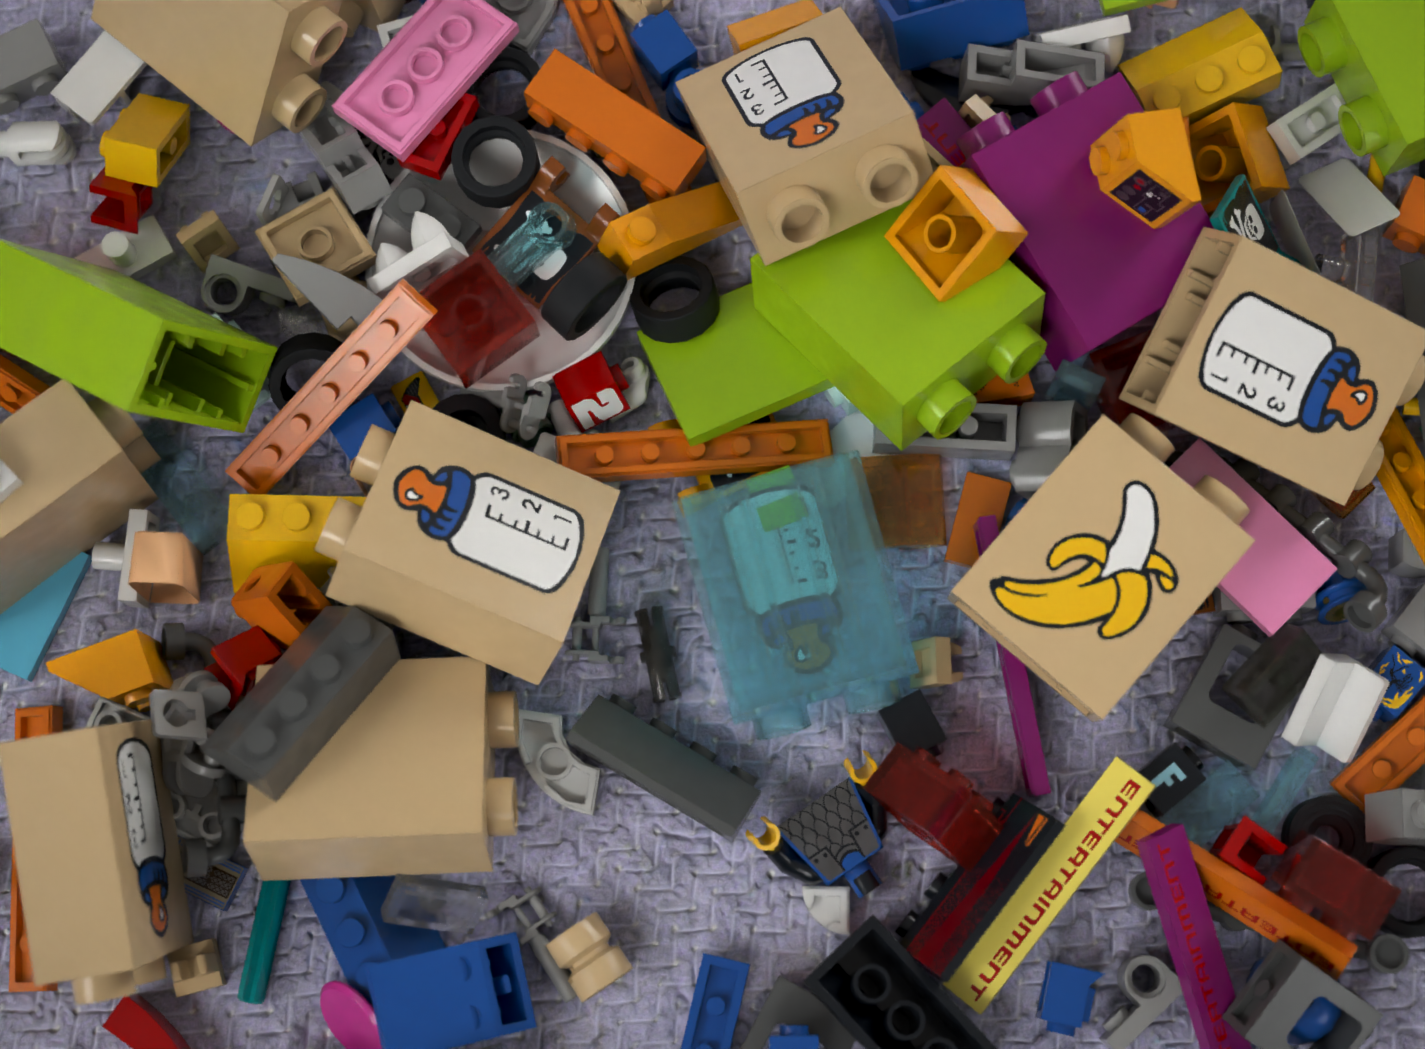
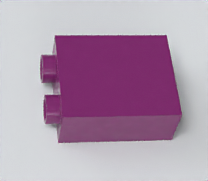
[956,71,1214,372]

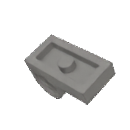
[201,254,297,316]
[1099,955,1182,1049]

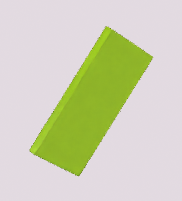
[636,283,834,447]

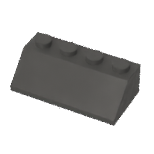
[200,606,401,802]
[565,694,761,843]

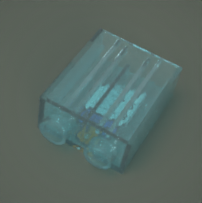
[670,450,920,740]

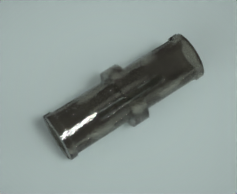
[634,606,682,703]

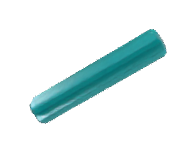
[237,880,291,1004]

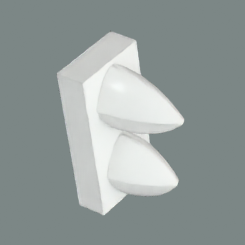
[1032,14,1131,73]
[367,211,470,299]

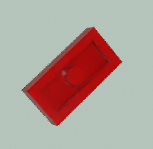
[397,93,480,181]

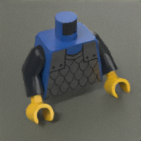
[745,750,888,899]

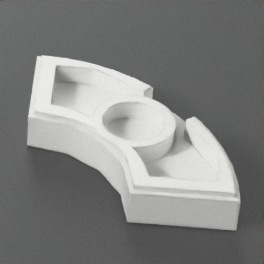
[518,709,601,816]

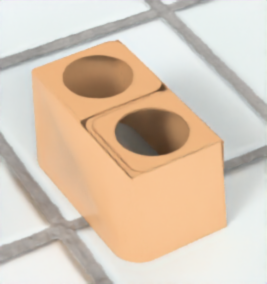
[128,531,203,604]

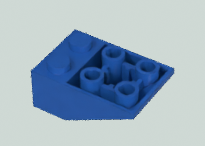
[365,932,537,1049]

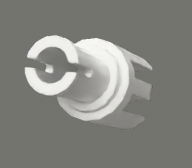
[0,121,77,166]

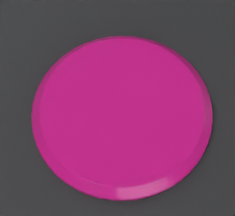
[320,981,382,1049]

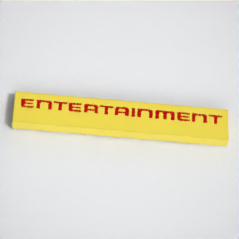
[943,756,1157,1015]

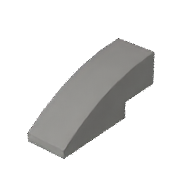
[958,39,1105,106]
[272,253,382,330]

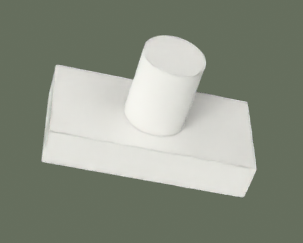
[74,214,178,280]
[92,509,160,608]

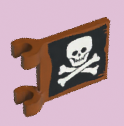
[472,156,620,311]

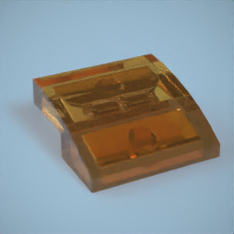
[843,454,947,552]

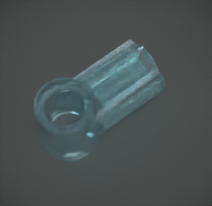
[486,202,577,288]

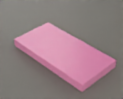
[332,0,520,162]
[1169,438,1338,637]

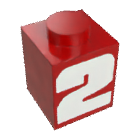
[552,351,630,433]

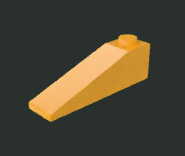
[597,182,743,280]

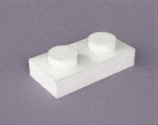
[1266,83,1346,166]

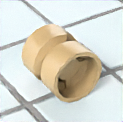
[546,912,633,1003]

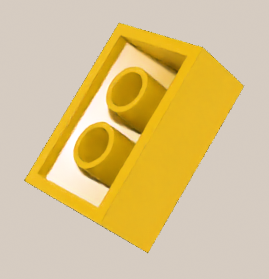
[1117,7,1282,125]
[227,494,367,594]

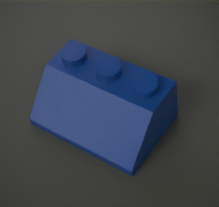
[873,0,1030,71]
[300,875,446,1007]

